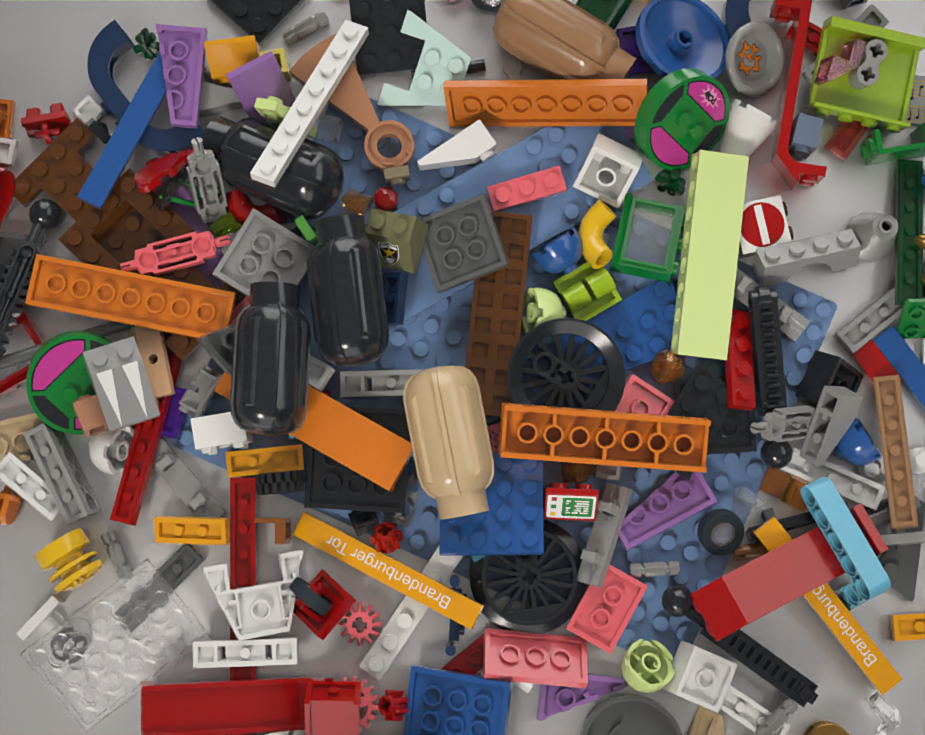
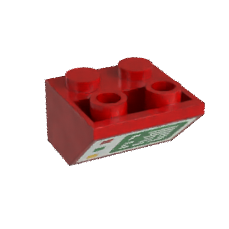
[543,483,599,521]

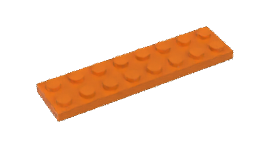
[443,79,648,127]
[25,254,237,338]

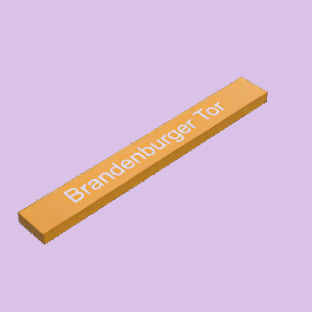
[292,512,484,629]
[753,516,903,695]

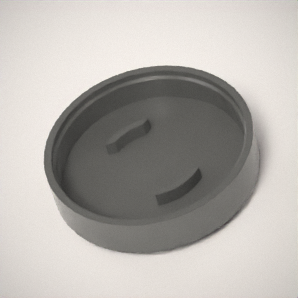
[580,694,682,735]

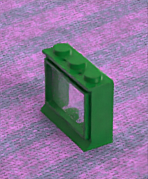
[609,192,686,283]

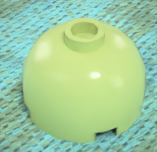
[522,287,566,334]
[621,639,675,693]

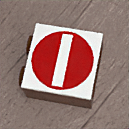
[738,195,794,259]

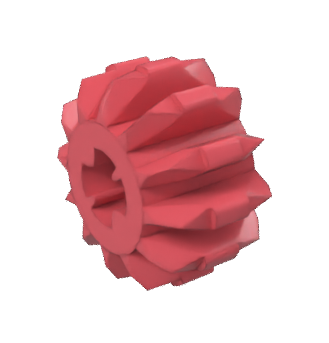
[338,602,382,646]

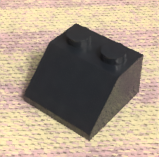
[795,350,864,407]

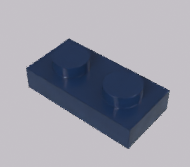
[383,272,408,325]

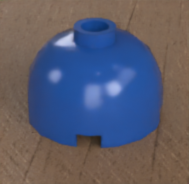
[532,227,583,274]
[834,417,882,466]

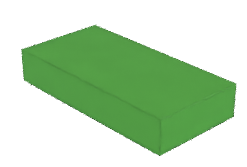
[295,215,317,246]

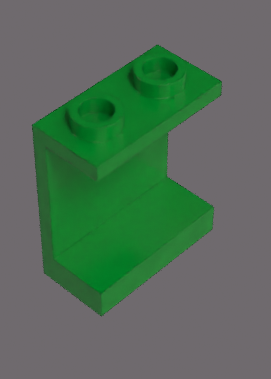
[860,122,925,166]

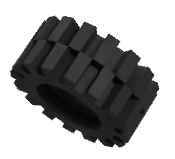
[255,470,303,495]

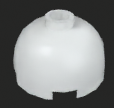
[89,427,134,475]

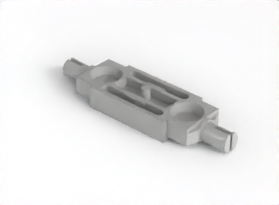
[186,137,228,234]
[750,405,816,442]

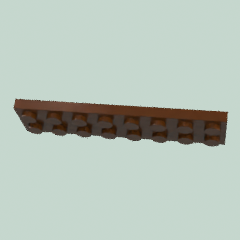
[465,211,533,417]

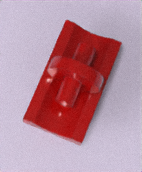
[21,103,72,145]

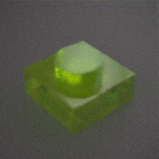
[209,212,241,238]

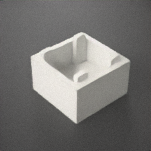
[191,412,254,455]
[662,640,738,713]

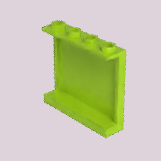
[806,16,925,133]

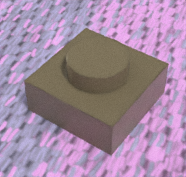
[383,165,411,187]

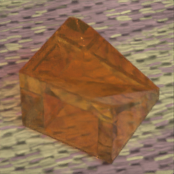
[341,189,373,217]

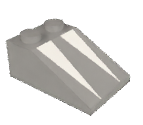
[83,336,160,432]

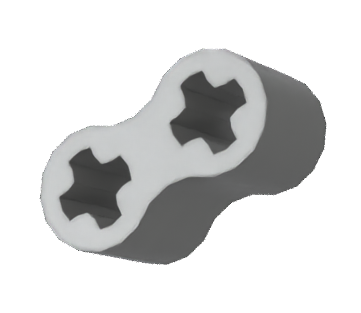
[848,39,888,90]

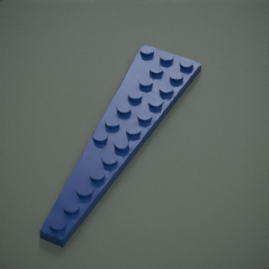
[485,278,677,425]

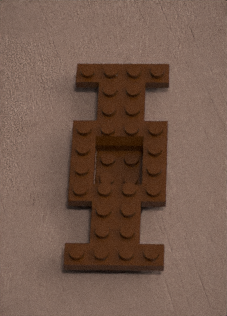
[14,118,246,361]

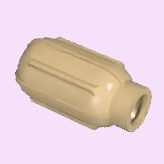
[403,366,494,520]

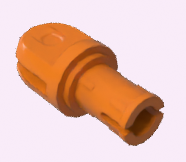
[0,485,23,525]

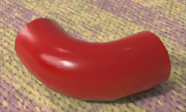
[225,189,286,225]

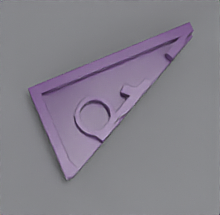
[536,674,629,721]

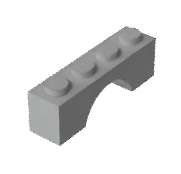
[753,228,861,286]

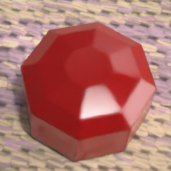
[374,187,398,212]

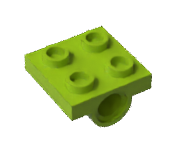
[552,262,622,321]

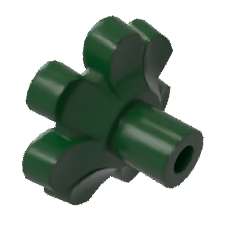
[133,28,160,61]
[655,169,686,196]

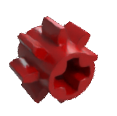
[370,522,403,554]
[378,690,409,721]

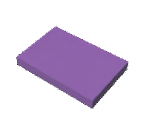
[226,51,296,121]

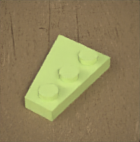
[254,96,317,138]

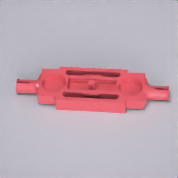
[120,231,232,276]

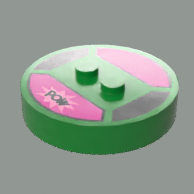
[634,68,730,170]
[26,330,113,435]

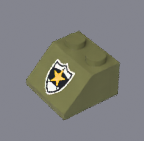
[366,209,429,274]

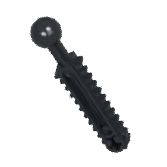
[0,199,62,361]
[748,285,793,469]
[662,585,819,707]

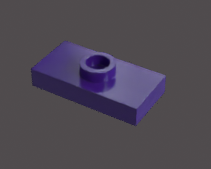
[161,387,187,440]

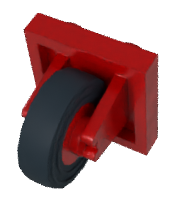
[289,569,357,640]

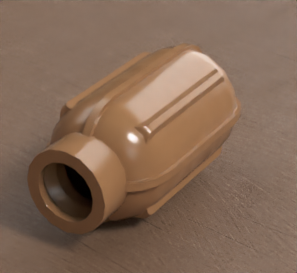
[493,0,637,80]

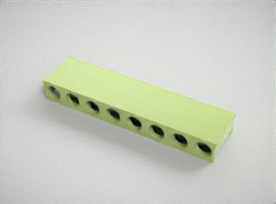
[670,150,749,360]

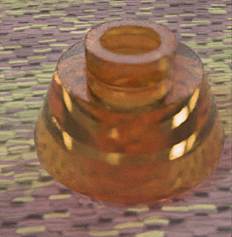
[651,349,684,384]

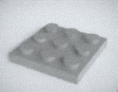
[212,208,315,297]

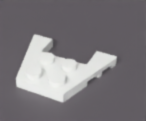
[202,550,303,641]

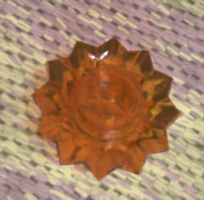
[562,462,596,484]

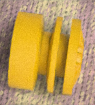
[34,528,105,594]

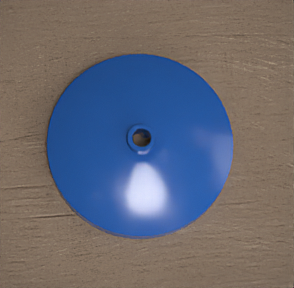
[635,0,729,78]

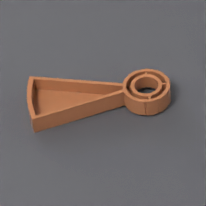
[289,33,415,173]

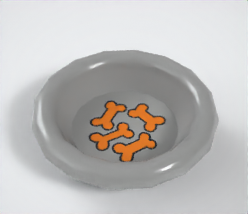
[725,22,785,97]

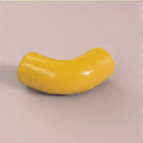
[578,199,617,269]

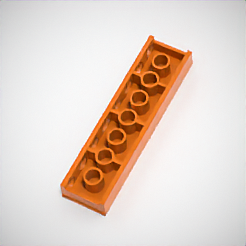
[214,372,413,492]
[498,403,711,473]

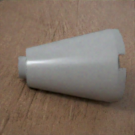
[846,212,898,262]

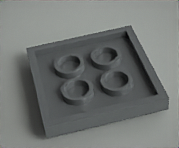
[421,193,510,294]

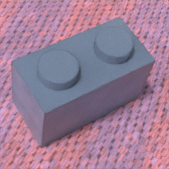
[788,113,824,161]

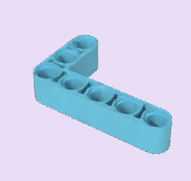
[801,477,891,611]

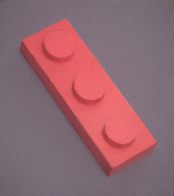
[487,165,567,212]

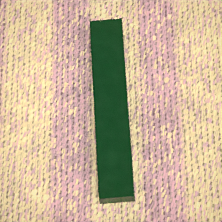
[895,159,923,305]

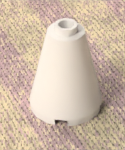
[718,99,778,157]

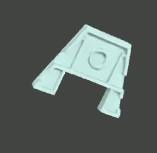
[377,10,471,106]

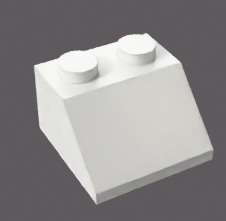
[573,133,644,208]

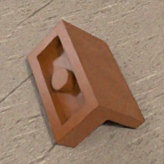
[254,517,291,544]

